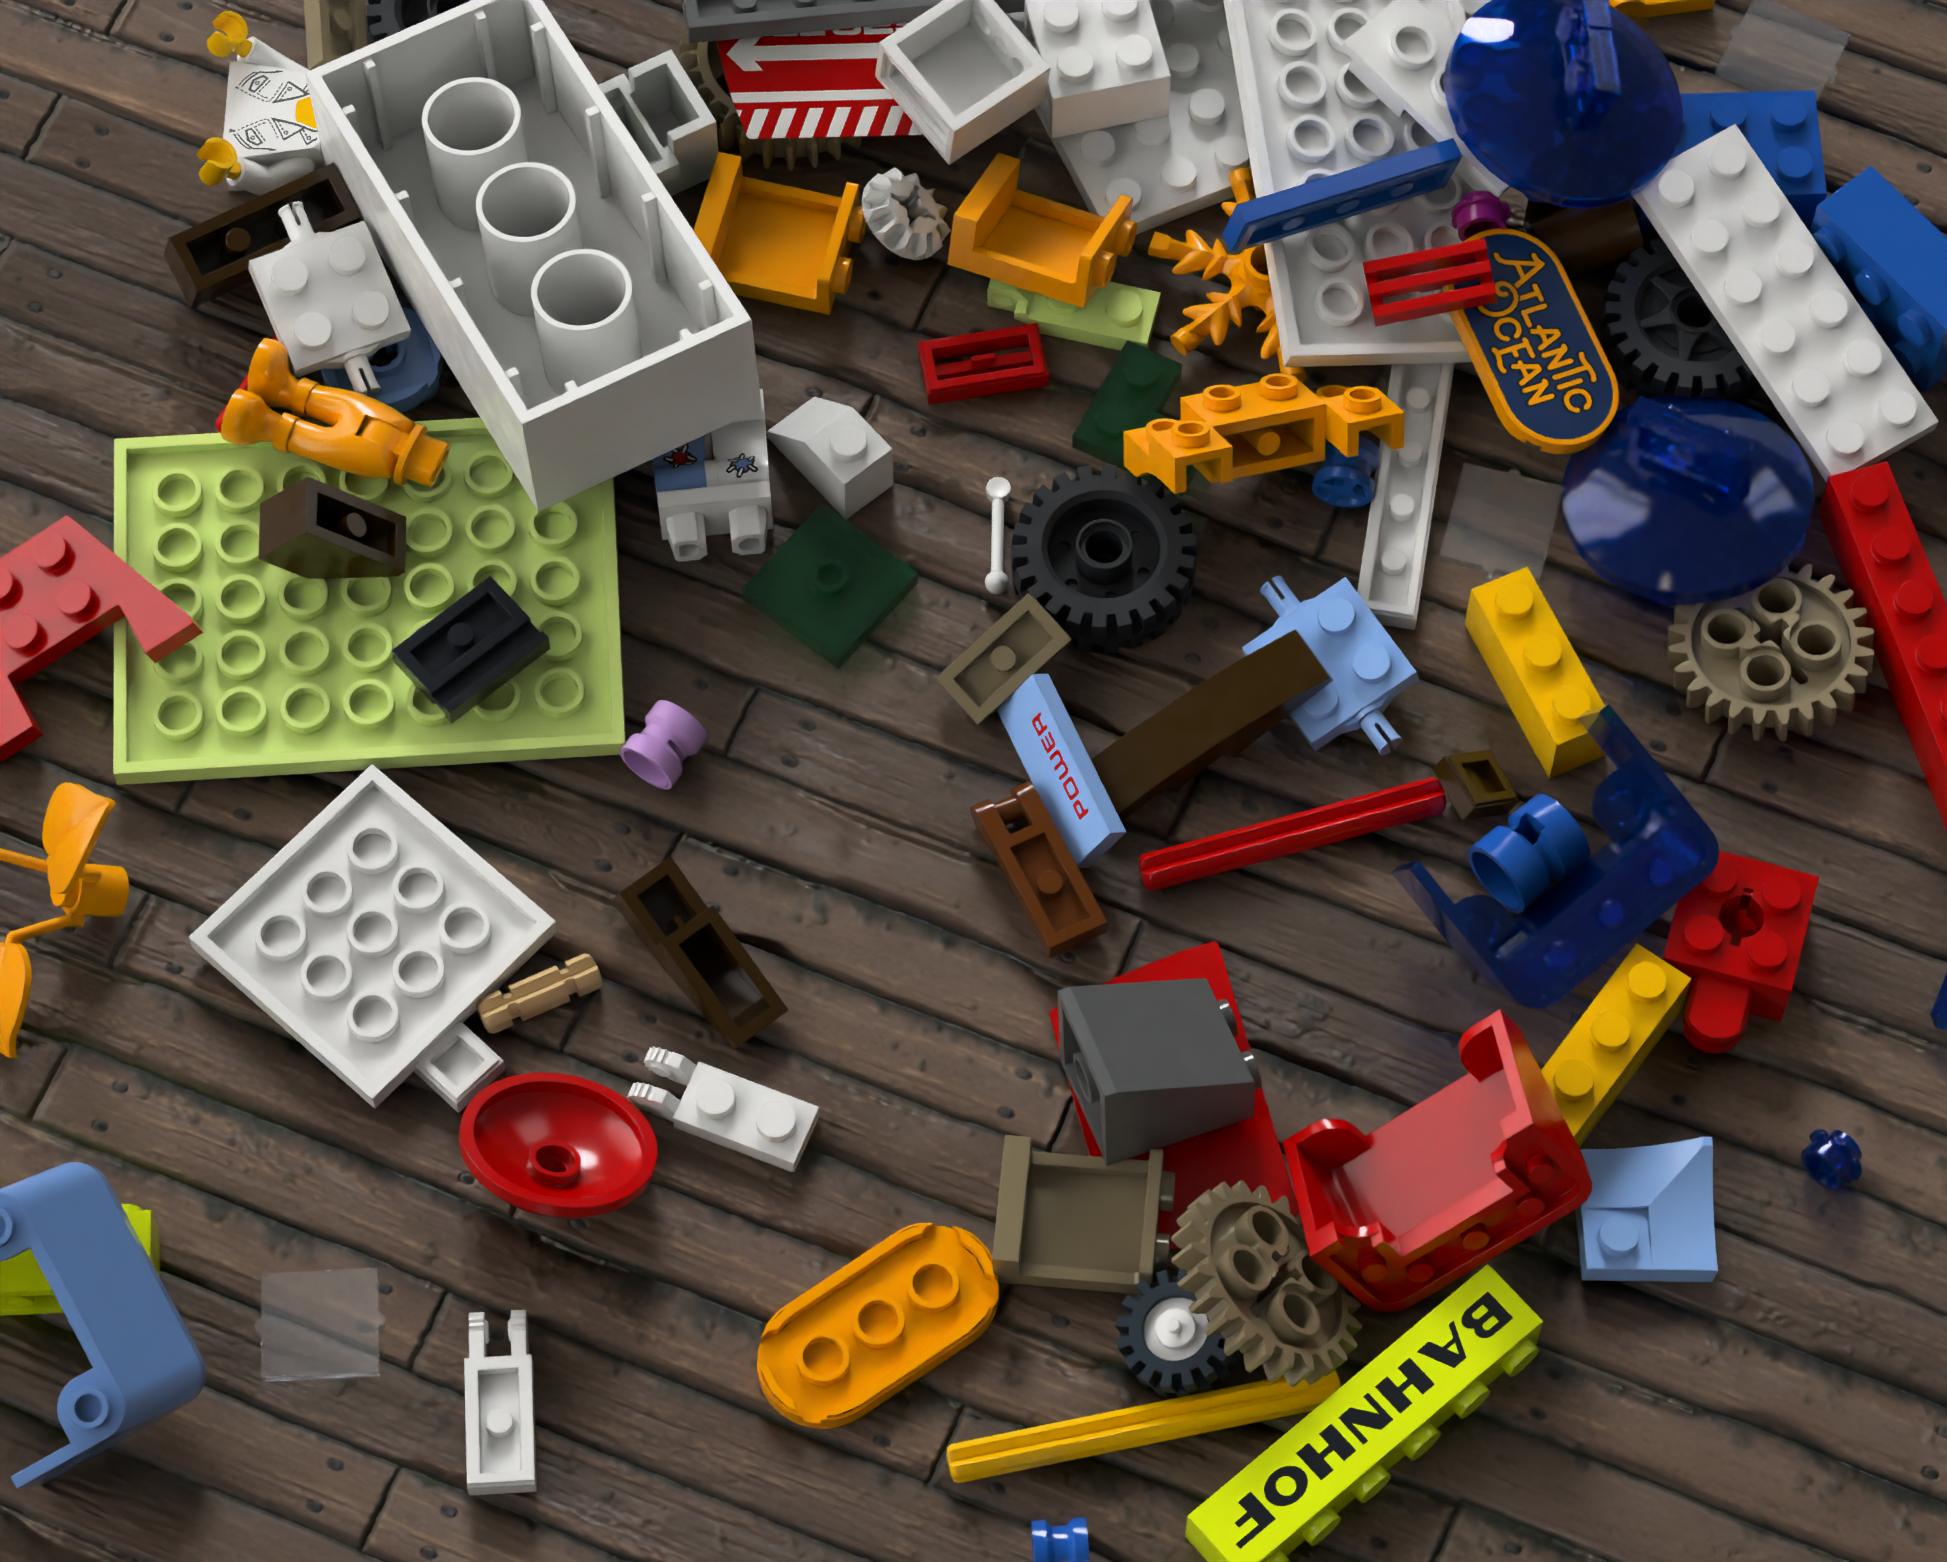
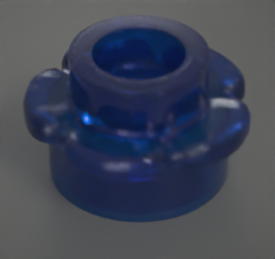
[1801,1129,1863,1191]

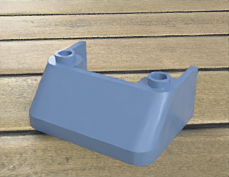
[0,1162,206,1489]

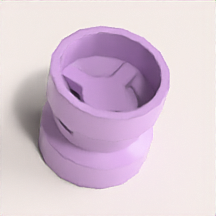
[620,700,708,790]

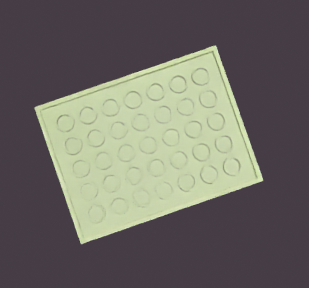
[113,418,626,785]

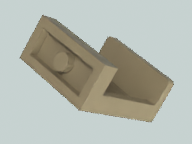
[992,1135,1176,1294]

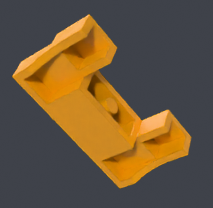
[1123,373,1405,494]

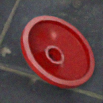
[459,1072,658,1219]

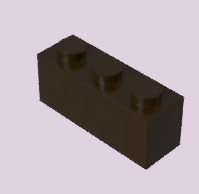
[163,162,362,309]

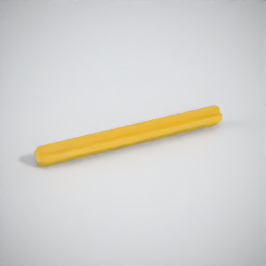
[946,1370,1341,1483]

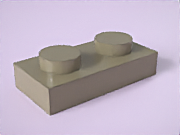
[304,0,368,70]
[936,593,1073,725]

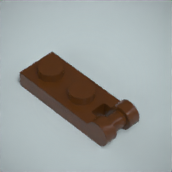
[970,781,1108,958]

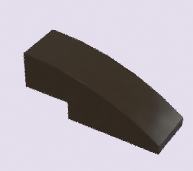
[612,856,788,1049]

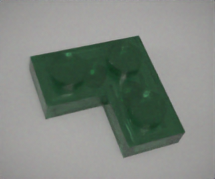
[1072,340,1197,497]

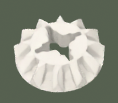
[862,167,951,260]

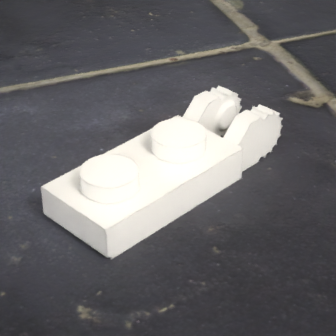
[627,1046,820,1172]
[464,1310,537,1496]

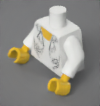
[197,11,326,196]

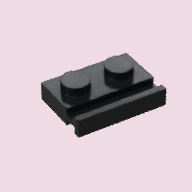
[391,576,550,724]

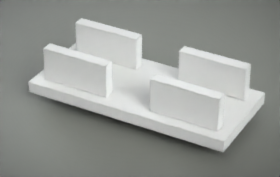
[1341,0,1564,198]

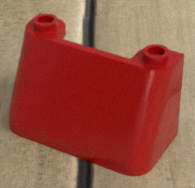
[1283,1009,1592,1313]

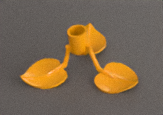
[0,782,129,1058]

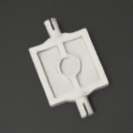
[248,201,411,397]

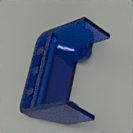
[1391,704,1719,1009]

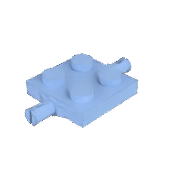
[1242,576,1419,755]

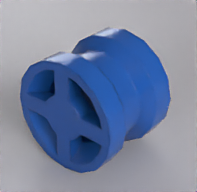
[1312,436,1380,508]
[1031,1517,1090,1562]

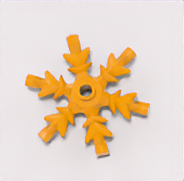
[1148,168,1307,382]

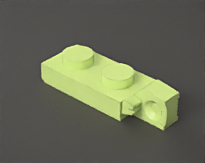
[987,278,1161,355]

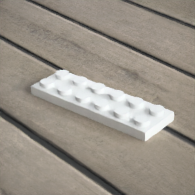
[1629,124,1939,483]

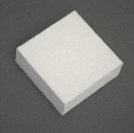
[414,1021,505,1113]

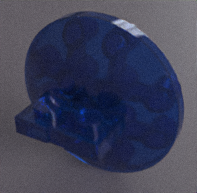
[1444,0,1683,208]
[1562,395,1814,606]

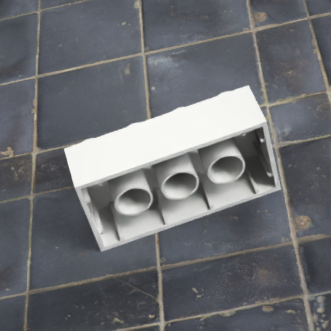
[305,0,762,512]

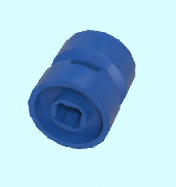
[1468,793,1590,914]

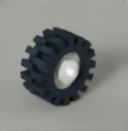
[1115,1269,1241,1398]

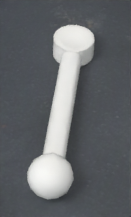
[984,477,1011,595]

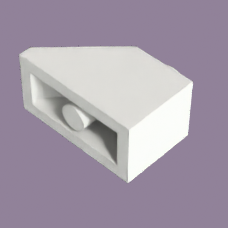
[767,397,893,520]

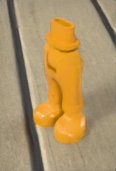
[221,338,450,487]

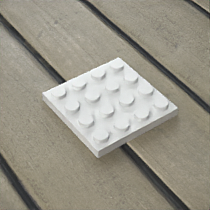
[189,764,557,1109]

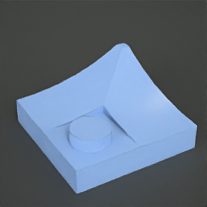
[1575,1137,1718,1282]

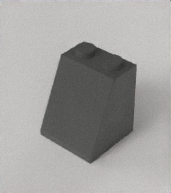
[1057,978,1262,1166]

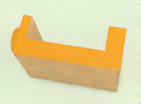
[693,152,867,315]
[947,152,1137,308]

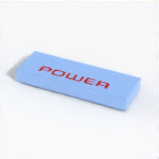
[997,674,1126,868]

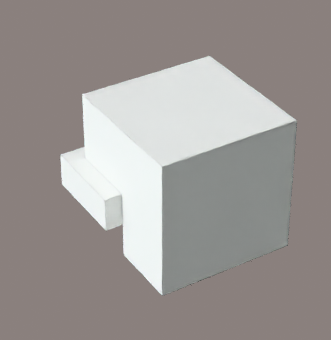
[598,50,718,196]

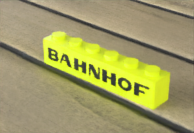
[1185,1264,1543,1562]

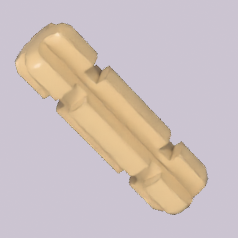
[476,953,602,1034]

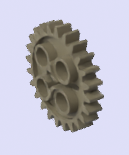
[1667,557,1874,741]
[1171,1181,1362,1387]

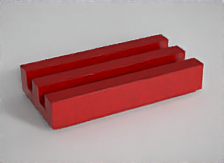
[1363,238,1497,327]
[917,323,1049,405]

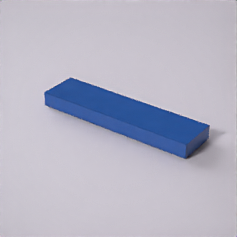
[1222,138,1462,253]

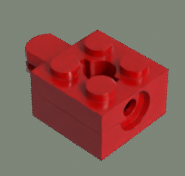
[1662,844,1820,1054]

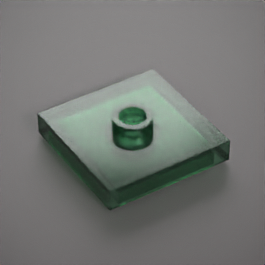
[742,503,918,669]

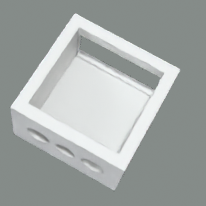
[875,0,1051,165]
[1024,0,1171,139]

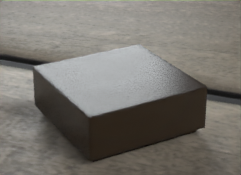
[1433,749,1519,821]

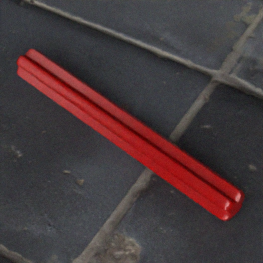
[1138,777,1447,891]

